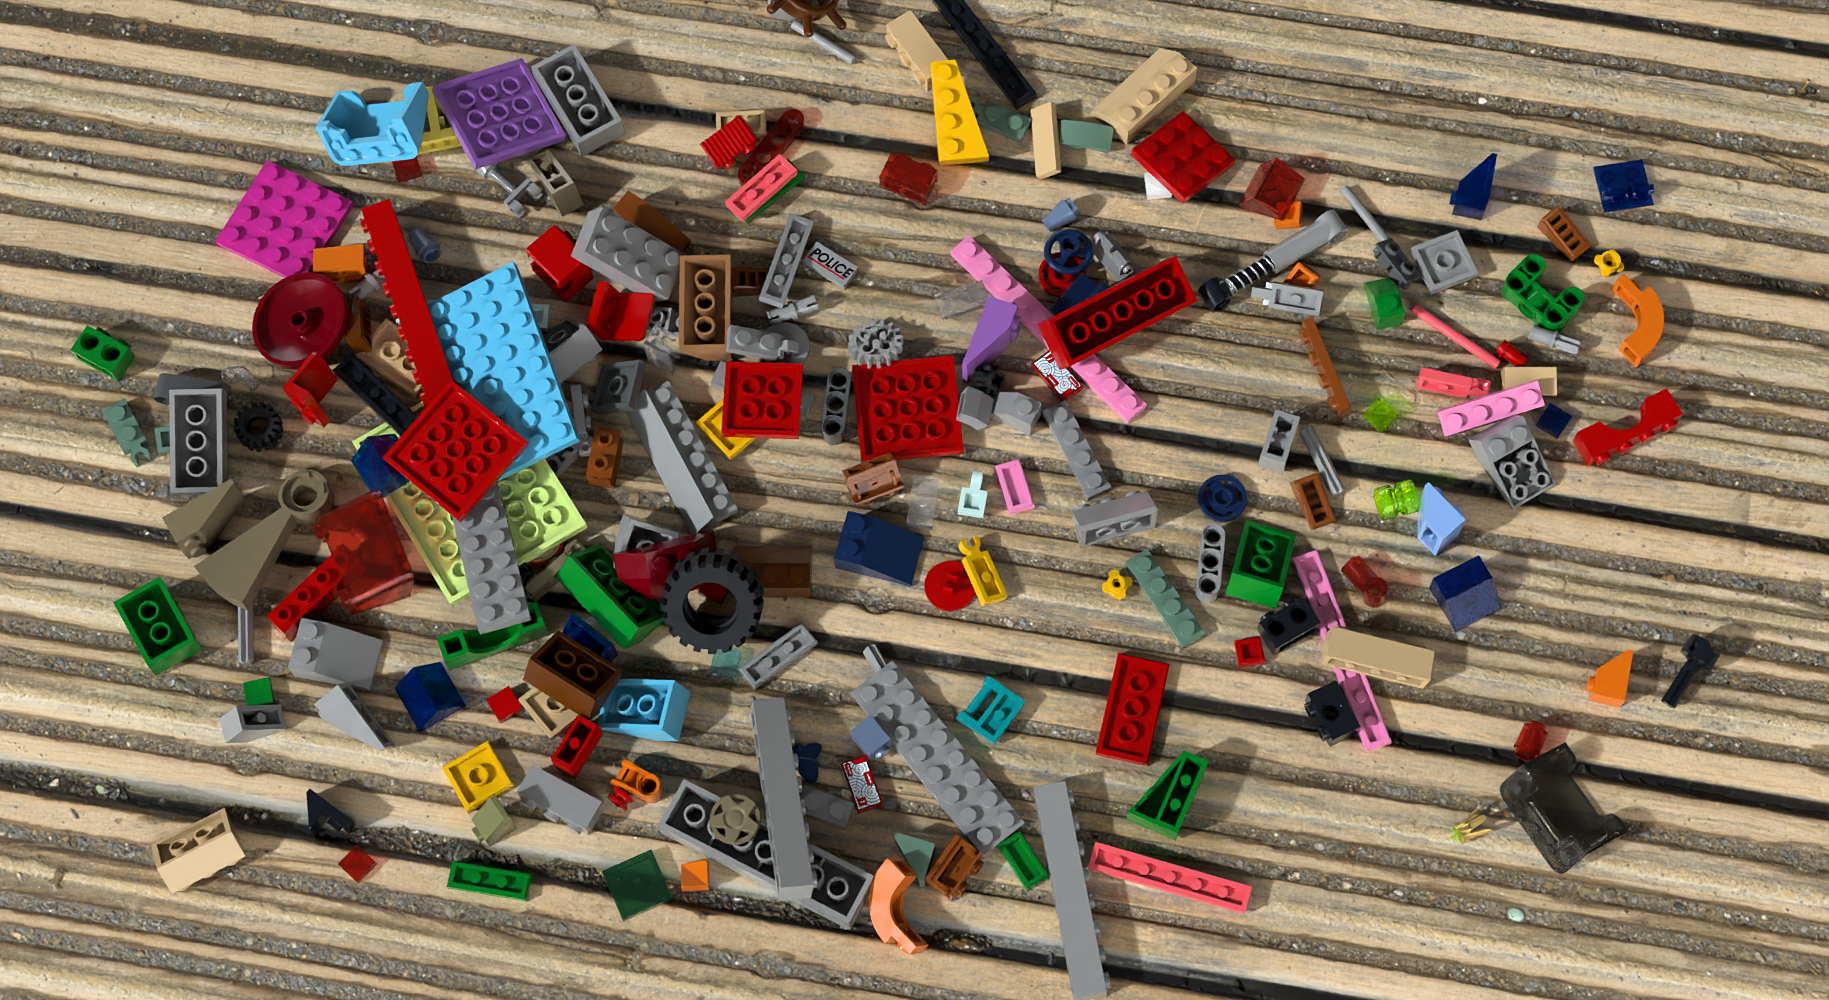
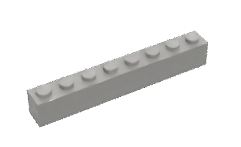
[750,698,817,901]
[1033,781,1111,1000]

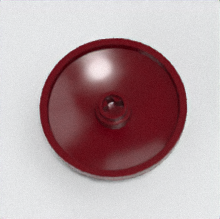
[252,272,349,370]

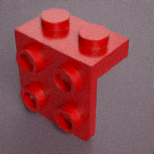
[587,282,655,341]
[282,352,337,428]

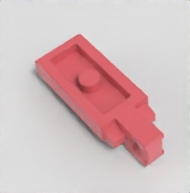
[1416,367,1491,398]

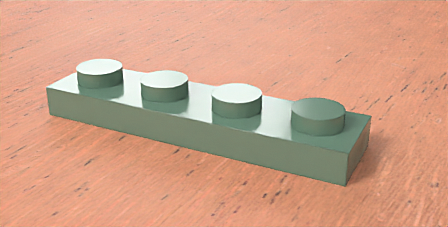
[1125,549,1205,649]

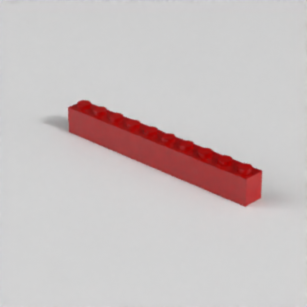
[360,199,454,408]

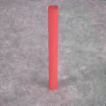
[1411,304,1501,369]

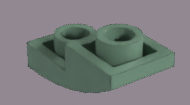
[1059,120,1114,153]

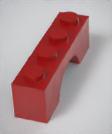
[1573,388,1683,467]

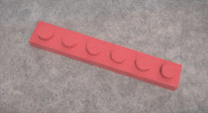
[1088,842,1252,915]

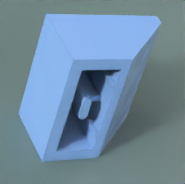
[1417,482,1465,556]

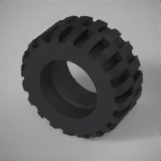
[661,548,764,654]

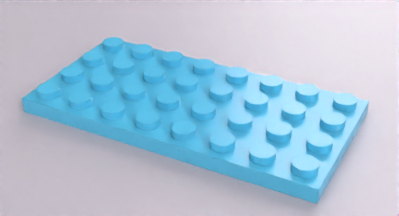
[427,262,581,481]

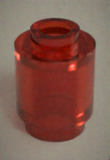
[1513,721,1549,762]

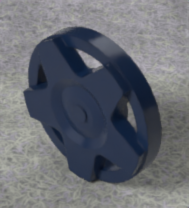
[1198,475,1247,523]

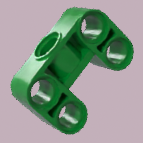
[1502,254,1584,333]

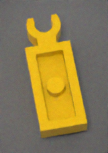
[958,536,1008,607]

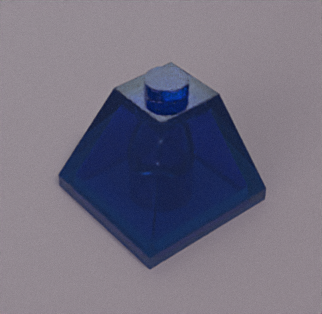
[1449,153,1497,220]

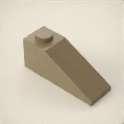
[525,147,584,217]

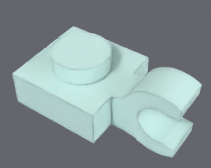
[958,471,988,518]

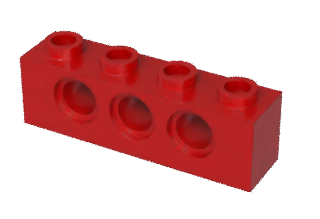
[267,544,367,642]

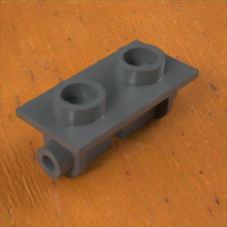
[1373,238,1422,290]

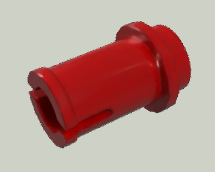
[1495,339,1530,367]

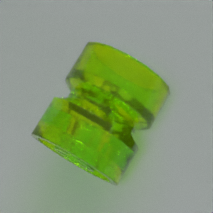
[1374,479,1419,521]

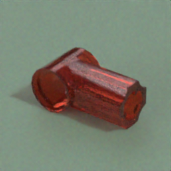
[1341,555,1388,608]

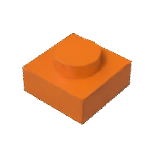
[1274,201,1303,229]

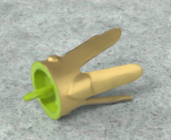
[1450,807,1492,844]

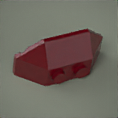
[612,530,717,600]

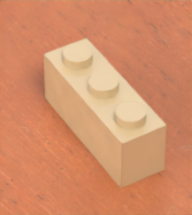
[885,10,948,91]

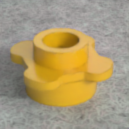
[1594,250,1624,277]
[1102,570,1133,600]

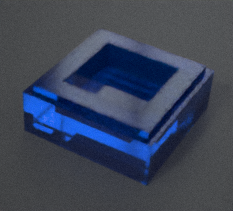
[1535,403,1572,439]

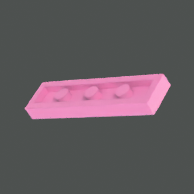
[1437,380,1545,436]

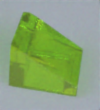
[1362,397,1401,433]

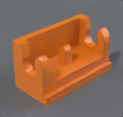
[313,244,368,284]

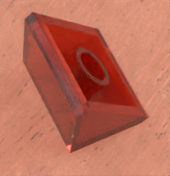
[1238,158,1305,221]

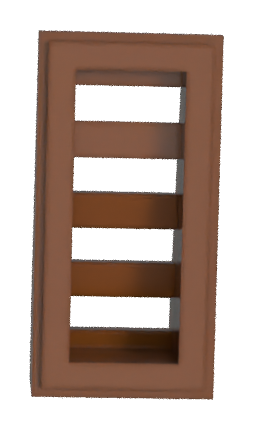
[1537,205,1591,262]
[1290,473,1336,530]

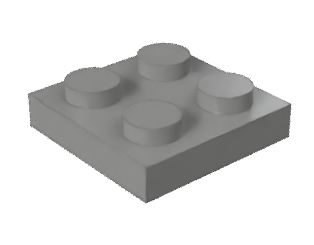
[1410,230,1478,294]

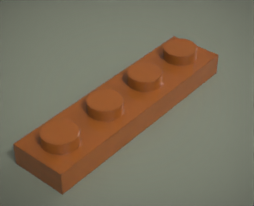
[1299,317,1351,419]

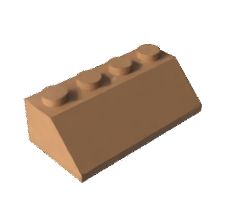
[679,255,733,361]

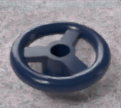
[1044,229,1094,275]

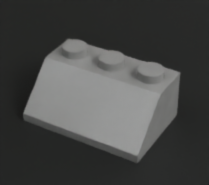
[543,316,602,384]
[1071,491,1158,548]

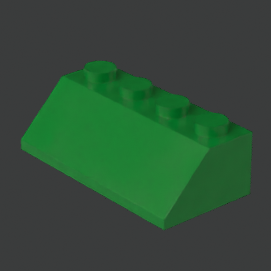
[555,543,664,649]

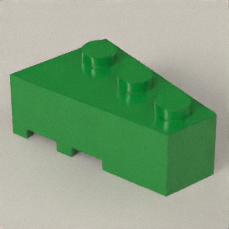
[1126,751,1209,841]

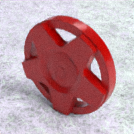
[1038,252,1086,297]

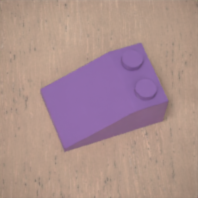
[962,296,1021,384]

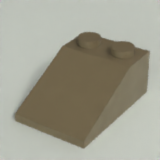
[162,478,245,559]

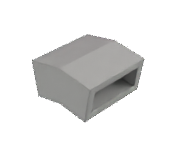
[956,386,994,430]

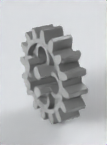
[848,319,904,369]

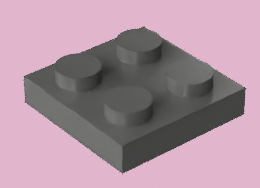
[591,360,646,415]

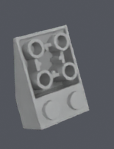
[1468,415,1556,509]

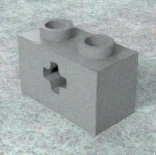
[1258,409,1300,474]

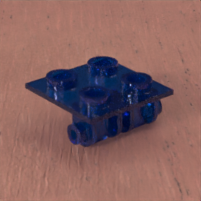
[1593,159,1655,213]

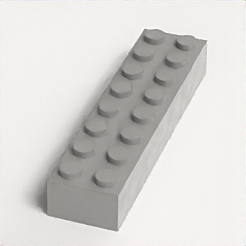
[658,779,874,930]

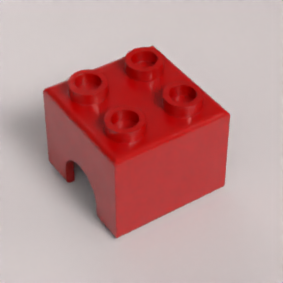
[526,225,593,302]

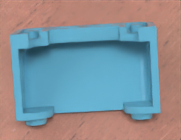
[315,82,429,166]

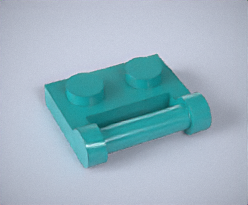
[956,676,1026,746]

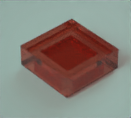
[392,156,422,183]
[338,845,377,884]

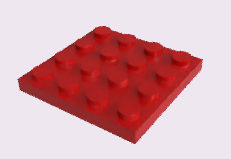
[852,355,964,463]
[383,380,529,523]

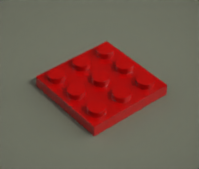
[1130,111,1236,204]
[721,361,803,439]

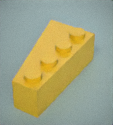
[930,60,989,166]

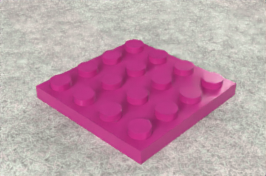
[215,160,354,278]

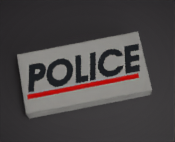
[802,242,858,290]

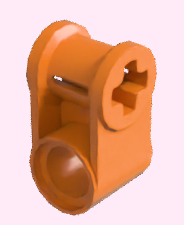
[610,759,664,804]

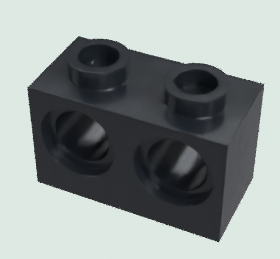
[1257,597,1321,656]

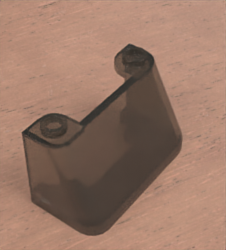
[1500,742,1629,874]

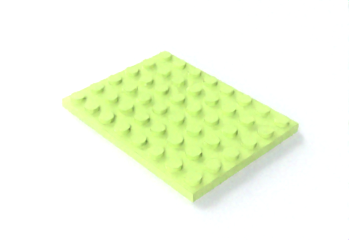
[352,402,588,607]

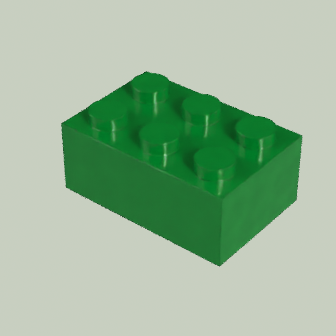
[113,576,203,676]

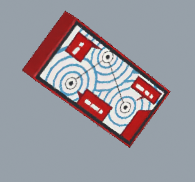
[1031,350,1083,402]
[841,754,883,814]

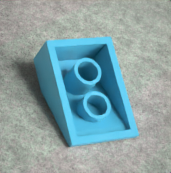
[597,679,690,741]

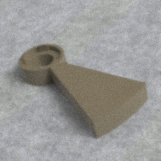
[194,470,334,611]

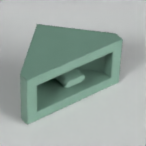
[894,833,936,888]

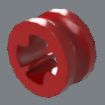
[607,786,634,811]

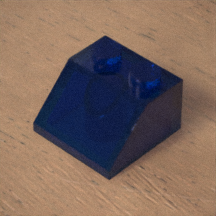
[1429,555,1502,632]

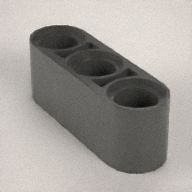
[822,367,852,445]
[153,373,231,405]

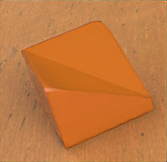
[681,860,710,892]

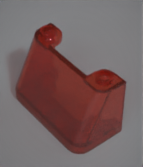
[312,490,414,615]

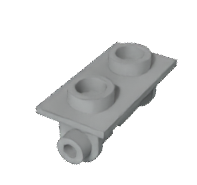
[1092,231,1139,283]

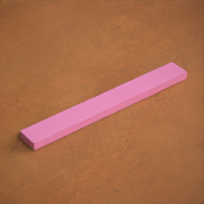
[1292,550,1392,752]

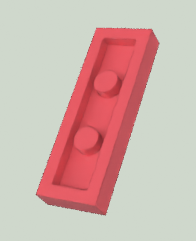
[725,154,798,222]

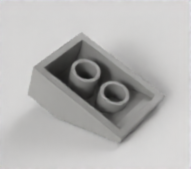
[288,618,383,691]

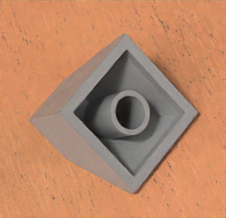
[613,513,679,568]

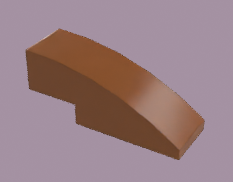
[613,190,691,253]

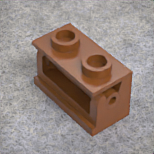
[586,427,624,489]
[842,453,904,506]
[925,834,984,901]

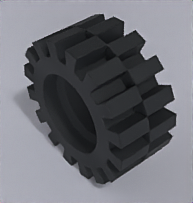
[233,402,283,452]

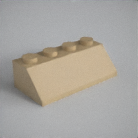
[1091,48,1197,145]

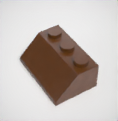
[732,546,812,598]
[523,630,624,720]

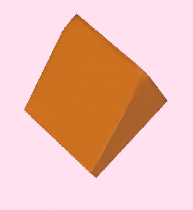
[1284,262,1322,288]

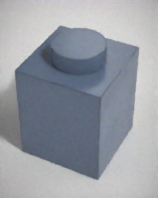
[850,715,891,762]

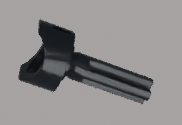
[1661,634,1720,709]

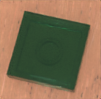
[602,849,673,921]

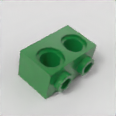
[70,325,135,382]

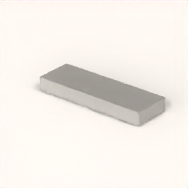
[739,622,818,691]

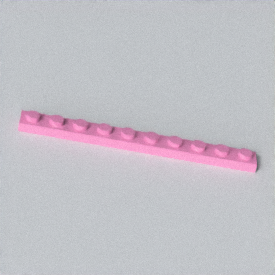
[951,235,1147,424]

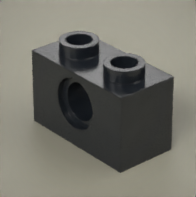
[1304,680,1361,747]

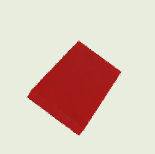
[1095,653,1170,766]

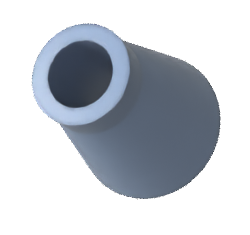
[1042,198,1080,232]
[408,227,441,263]

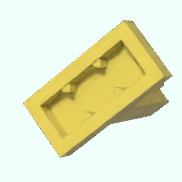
[417,86,462,155]

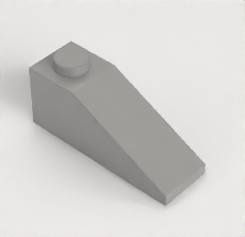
[315,682,395,751]

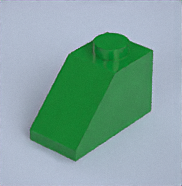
[1364,278,1405,330]

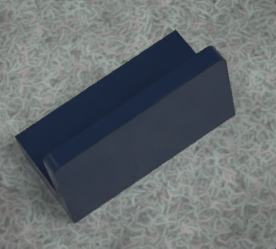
[1051,273,1109,315]

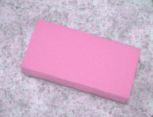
[995,459,1035,515]

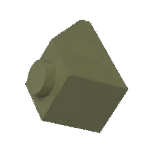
[471,794,516,847]

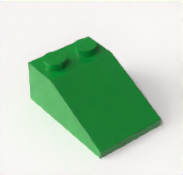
[1225,520,1296,609]

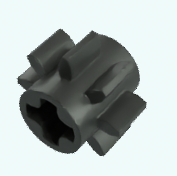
[974,364,1005,395]

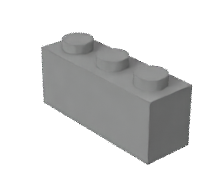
[516,765,605,835]

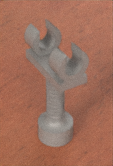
[477,163,543,218]

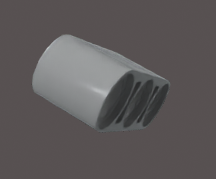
[1195,523,1225,603]

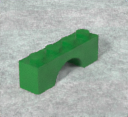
[437,601,549,670]

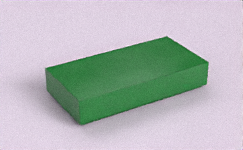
[997,831,1049,891]

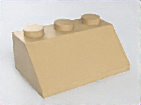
[152,808,245,894]

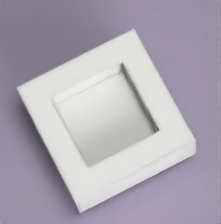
[1144,173,1172,200]

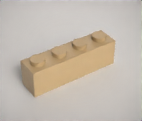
[1321,626,1435,689]

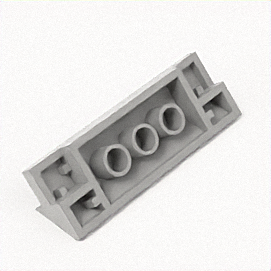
[626,381,738,535]

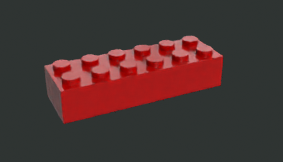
[1037,255,1198,370]

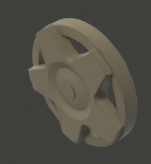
[710,794,761,845]

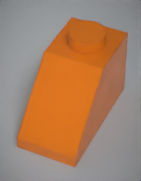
[1586,649,1634,708]

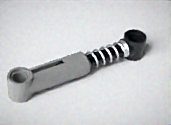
[1198,209,1349,313]

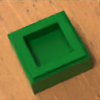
[243,677,275,706]

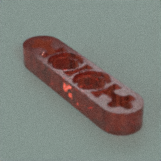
[738,109,805,186]

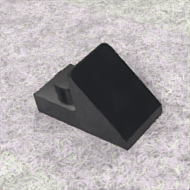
[306,788,356,835]

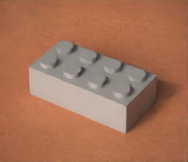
[531,44,625,157]
[571,207,685,303]
[169,389,228,495]

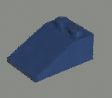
[834,511,924,587]

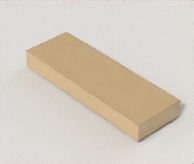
[1031,102,1061,179]

